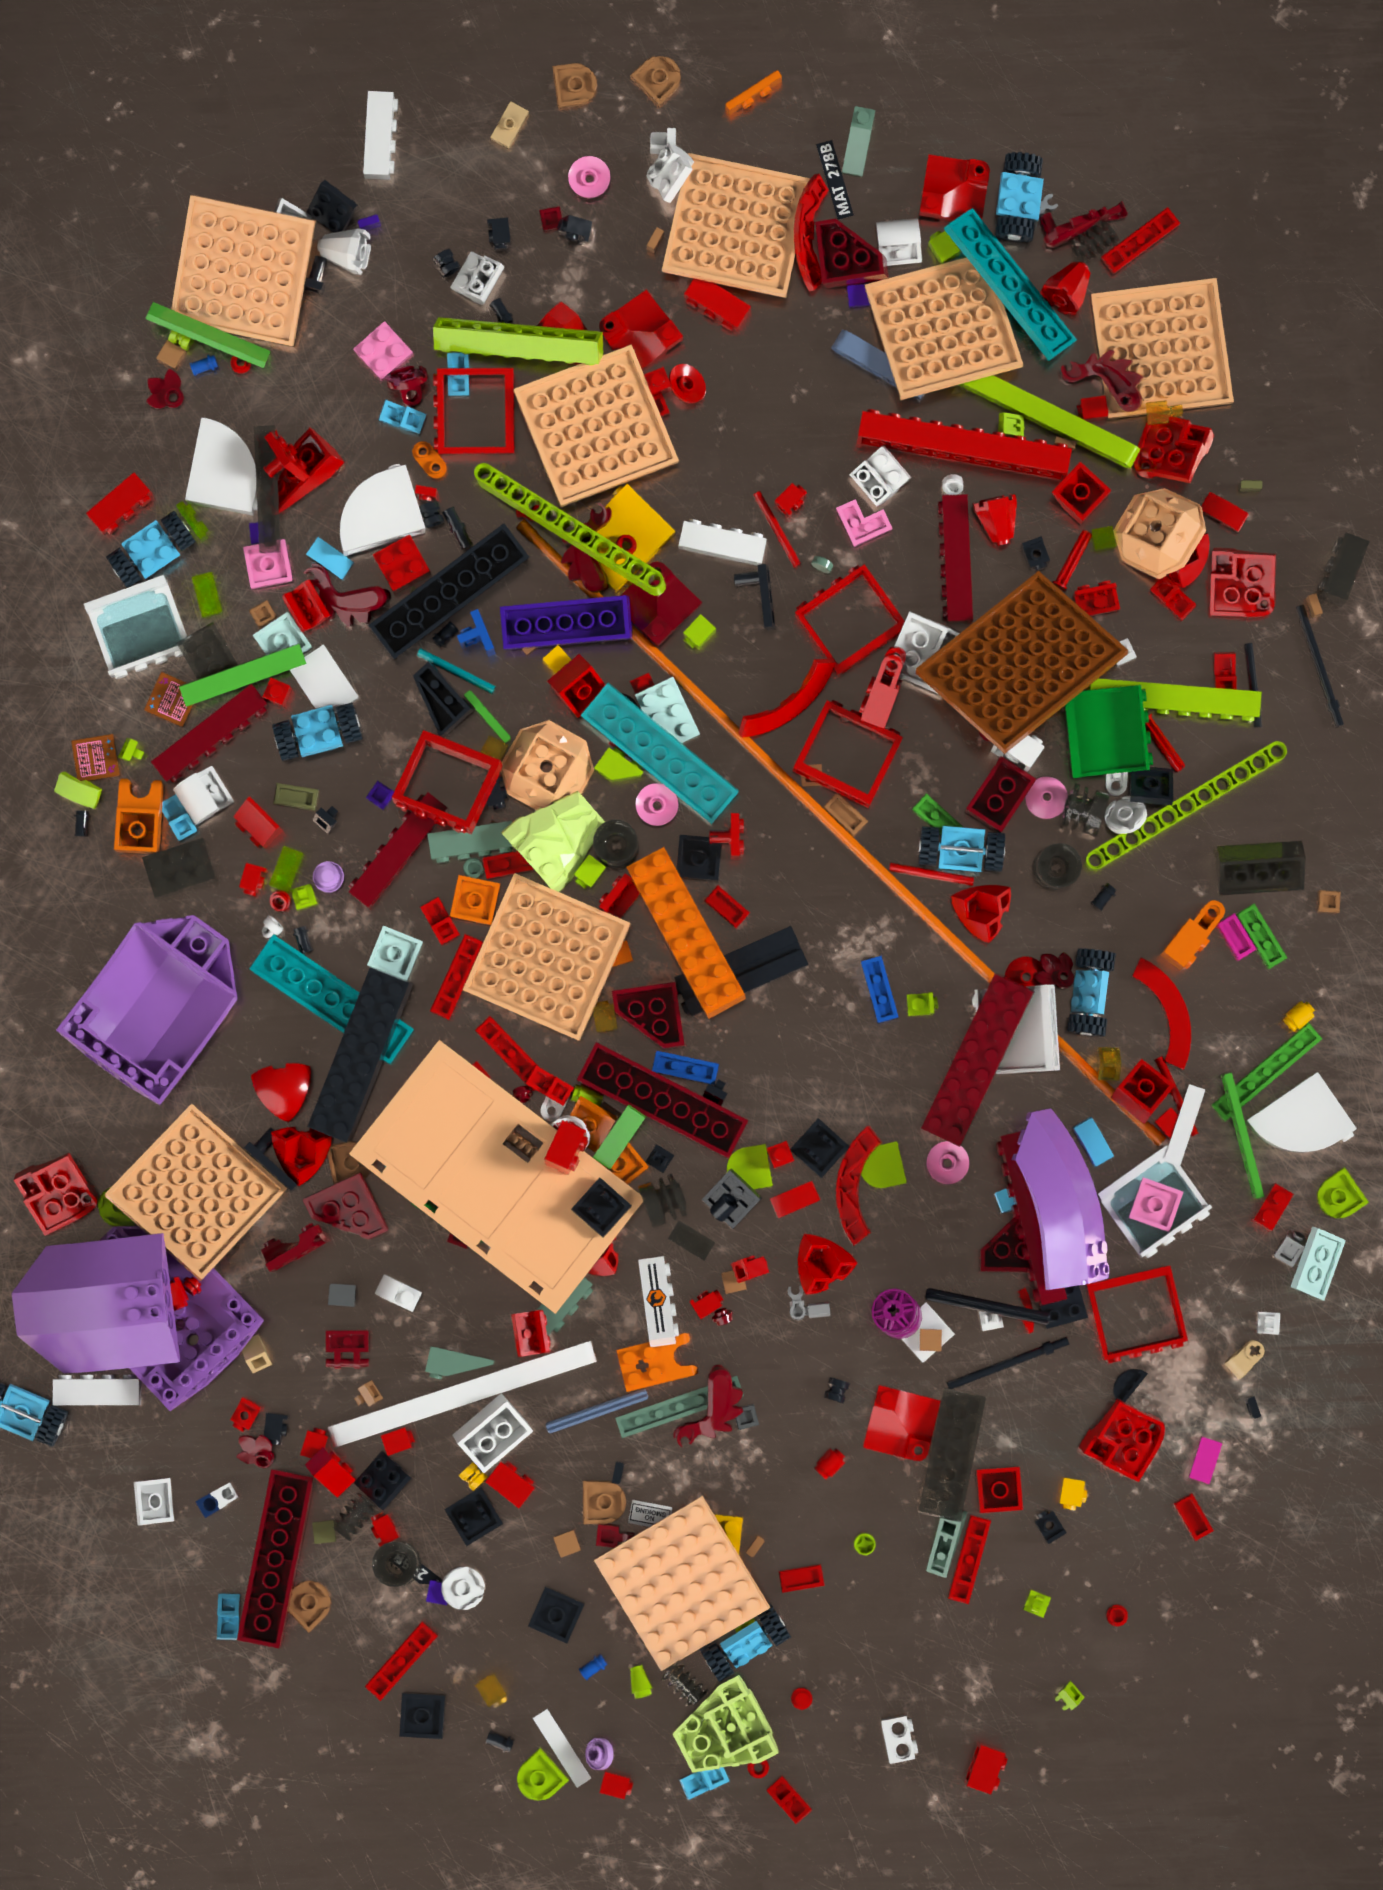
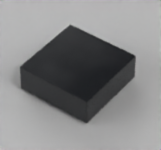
[1245,1396,1261,1419]
[612,1461,624,1484]

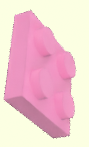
[353,321,413,381]
[243,539,293,589]
[1128,1177,1183,1232]

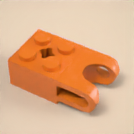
[114,778,164,855]
[1160,900,1225,970]
[616,1333,699,1392]

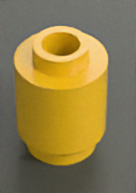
[1283,1001,1315,1032]

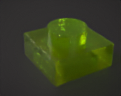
[1091,526,1116,551]

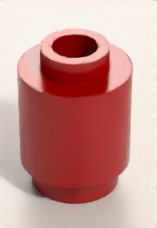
[814,1448,845,1480]

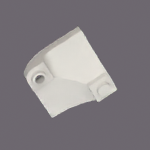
[890,611,961,694]

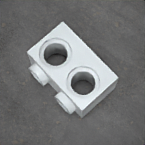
[880,1714,918,1764]

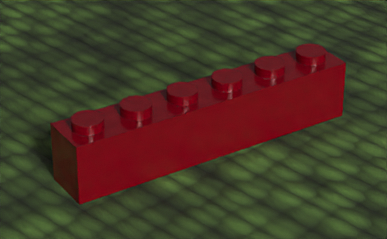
[937,494,973,624]
[151,684,269,784]
[348,792,449,909]

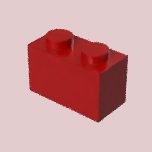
[1251,1183,1294,1232]
[305,1447,356,1498]
[485,1460,536,1508]

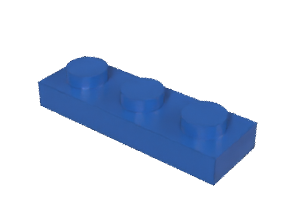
[861,956,899,1023]
[652,1050,719,1085]

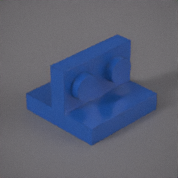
[457,609,496,657]

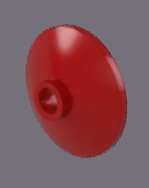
[669,364,706,403]
[1005,956,1043,987]

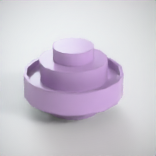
[313,861,344,893]
[585,1738,613,1770]

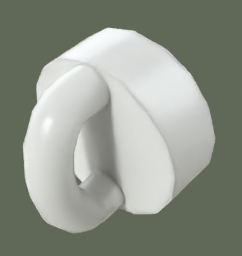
[942,474,964,495]
[262,916,283,938]

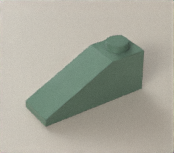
[842,106,875,177]
[425,1346,495,1379]
[926,1505,968,1578]

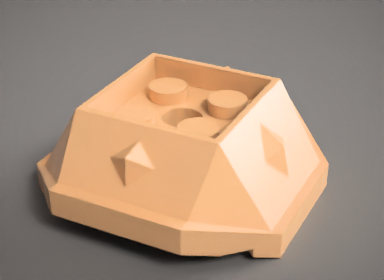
[1113,488,1206,579]
[501,720,594,810]

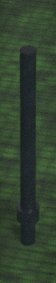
[1296,605,1344,727]
[946,1337,1070,1390]

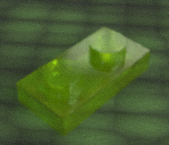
[175,501,209,543]
[192,572,223,619]
[269,846,304,893]

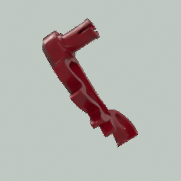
[1039,201,1128,248]
[1061,350,1143,412]
[561,503,612,593]
[304,563,391,627]
[673,1365,743,1447]

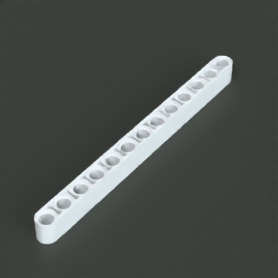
[327,1341,597,1448]

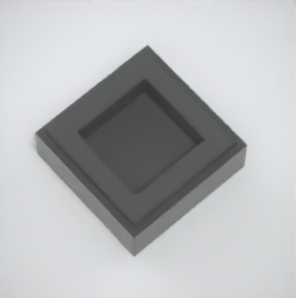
[735,1404,759,1430]

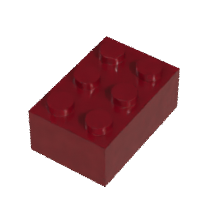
[965,756,1037,833]

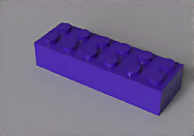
[500,595,633,650]

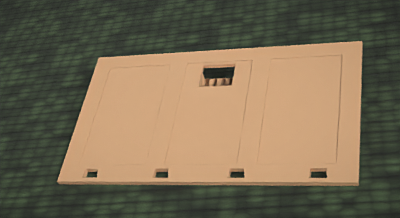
[349,1040,645,1314]

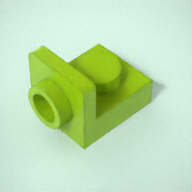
[998,412,1025,438]
[906,992,938,1016]

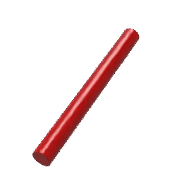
[753,491,801,568]
[889,862,974,886]
[1155,1056,1199,1137]

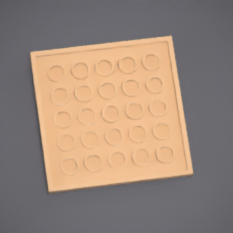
[662,153,811,298]
[171,195,316,346]
[865,257,1023,400]
[1091,278,1234,419]
[513,345,679,507]
[463,873,631,1041]
[105,1104,287,1281]
[594,1496,770,1671]

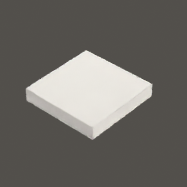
[902,1302,955,1363]

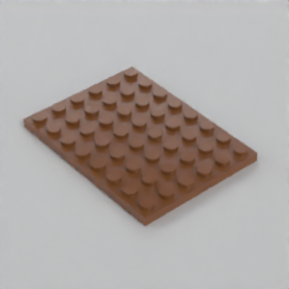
[916,571,1128,754]

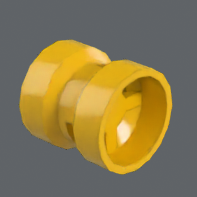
[458,1462,488,1491]

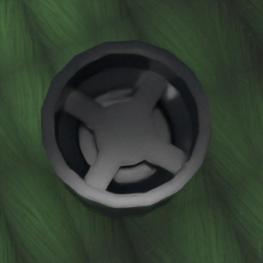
[432,249,461,278]
[419,501,444,528]
[824,1377,850,1404]

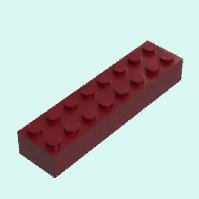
[921,973,1035,1147]
[577,1042,749,1159]
[996,1131,1067,1306]
[237,1469,315,1648]

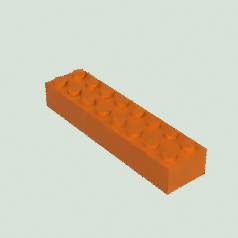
[626,847,746,1019]

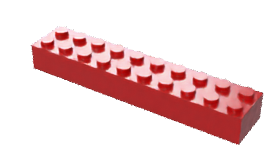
[857,409,1072,480]

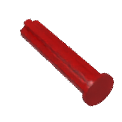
[1052,530,1092,591]
[1145,713,1185,772]

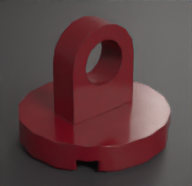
[386,366,428,406]

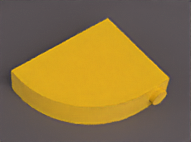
[597,484,675,594]

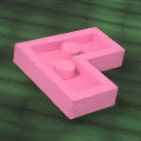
[836,499,892,547]

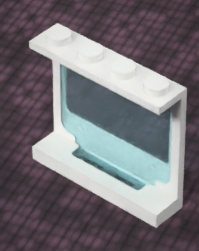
[84,575,191,679]
[1097,1145,1212,1259]

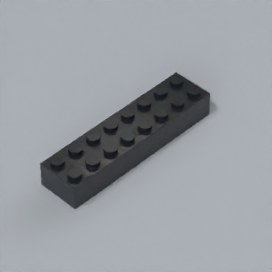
[368,523,529,660]
[307,967,413,1143]

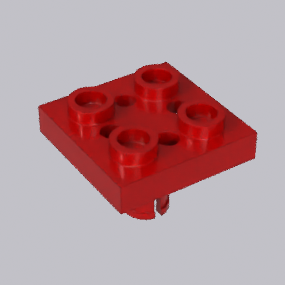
[263,432,310,482]
[709,813,744,860]

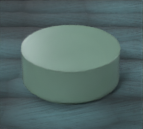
[811,556,833,573]
[463,858,485,879]

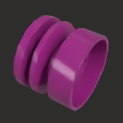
[872,1288,922,1339]

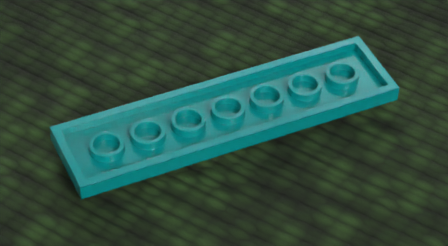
[944,208,1077,361]
[581,682,739,824]
[249,934,414,1065]

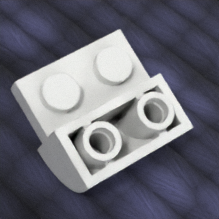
[646,142,694,203]
[876,218,922,266]
[450,252,504,305]
[849,446,911,507]
[173,766,234,825]

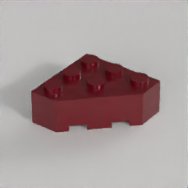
[815,218,889,288]
[612,982,685,1050]
[979,1218,1030,1273]

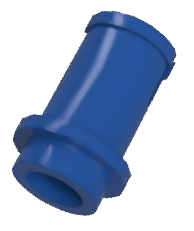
[190,354,218,376]
[579,1654,608,1680]

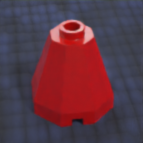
[1040,261,1091,315]
[972,494,1017,546]

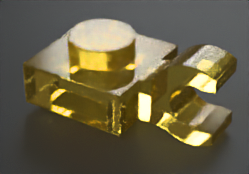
[1145,400,1183,425]

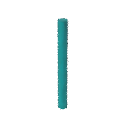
[417,648,496,694]

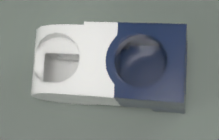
[195,1483,239,1519]

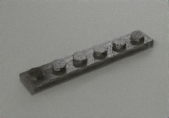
[254,425,281,553]

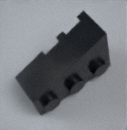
[413,661,474,738]

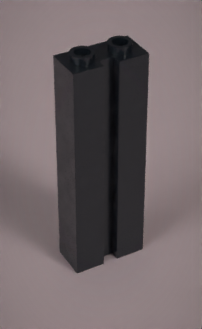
[674,926,809,1018]

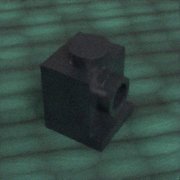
[557,215,592,245]
[487,217,511,251]
[1021,536,1050,571]
[481,776,508,811]
[263,1413,290,1445]
[1034,1509,1067,1544]

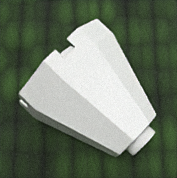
[317,229,371,275]

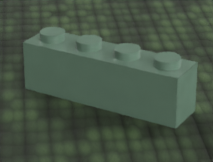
[428,821,514,863]
[537,1277,593,1340]

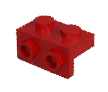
[282,579,330,632]
[1073,581,1120,616]
[599,873,640,919]
[511,1310,551,1357]

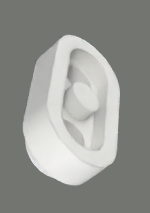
[1105,772,1128,796]
[541,1081,572,1122]

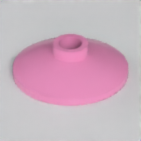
[568,156,610,198]
[1025,777,1068,819]
[636,783,678,826]
[927,1141,969,1184]

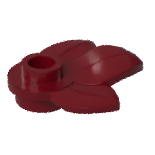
[146,369,184,409]
[1034,952,1074,989]
[237,1435,275,1468]

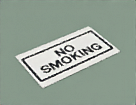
[628,1500,672,1527]

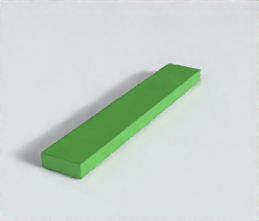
[146,302,271,368]
[179,643,307,707]
[1211,1023,1322,1121]
[1221,1072,1265,1199]

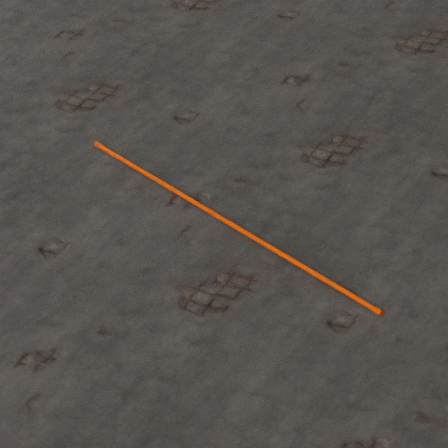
[516,519,1167,1147]

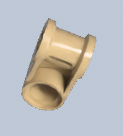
[1224,1340,1265,1379]

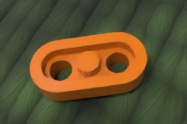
[412,441,447,480]

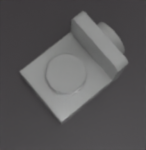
[1274,1229,1307,1267]

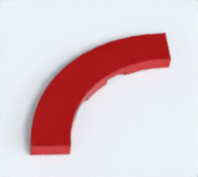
[794,173,829,291]
[738,659,836,738]
[1132,957,1191,1070]
[836,1126,882,1246]

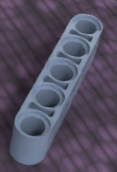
[831,329,923,400]

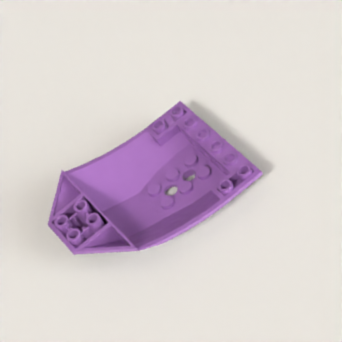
[99,1226,264,1411]

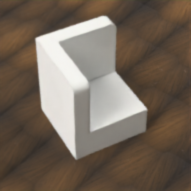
[650,128,676,154]

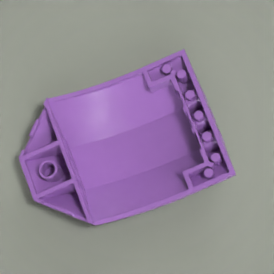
[56,915,237,1105]
[1011,1108,1109,1290]
[11,1233,180,1373]

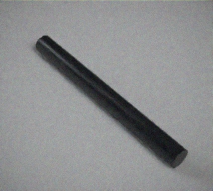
[1244,643,1263,728]

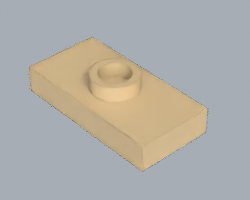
[490,101,529,149]

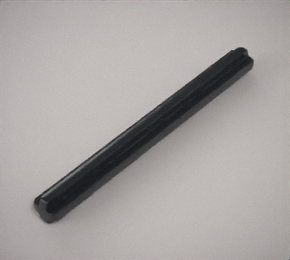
[926,1288,1051,1325]

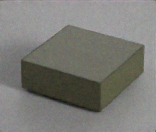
[1239,480,1262,492]
[312,1520,336,1544]

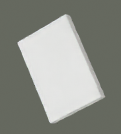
[290,644,359,714]

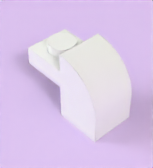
[375,1274,422,1312]

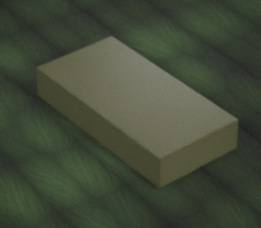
[273,783,319,811]

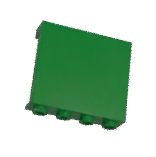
[1065,685,1153,778]

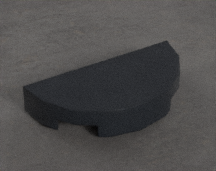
[1113,1369,1148,1402]

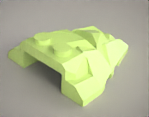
[501,791,605,892]
[673,1675,779,1773]

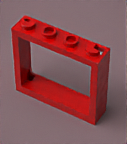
[433,368,515,455]
[795,564,905,677]
[792,700,903,809]
[392,730,503,835]
[1085,1265,1188,1363]

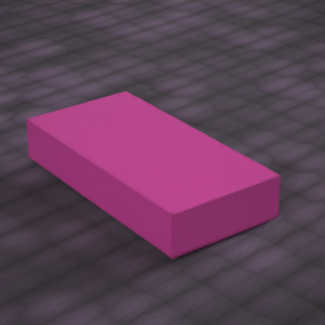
[1216,913,1257,960]
[1189,1436,1222,1484]

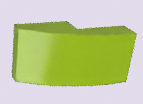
[54,772,102,809]

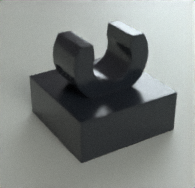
[312,806,339,834]
[702,1079,728,1106]
[645,1144,675,1173]

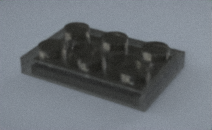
[176,622,238,679]

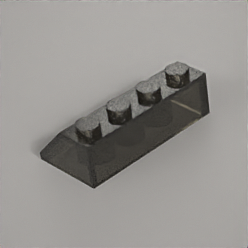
[1217,841,1306,895]

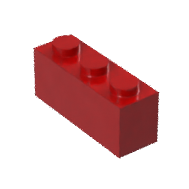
[684,279,751,331]
[86,472,153,535]

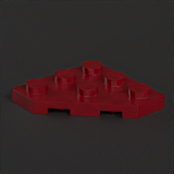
[302,1172,389,1239]

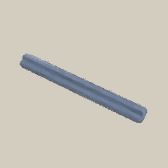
[546,1389,648,1433]

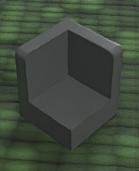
[328,1284,357,1307]

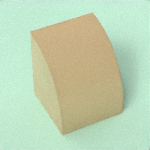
[242,1334,272,1373]

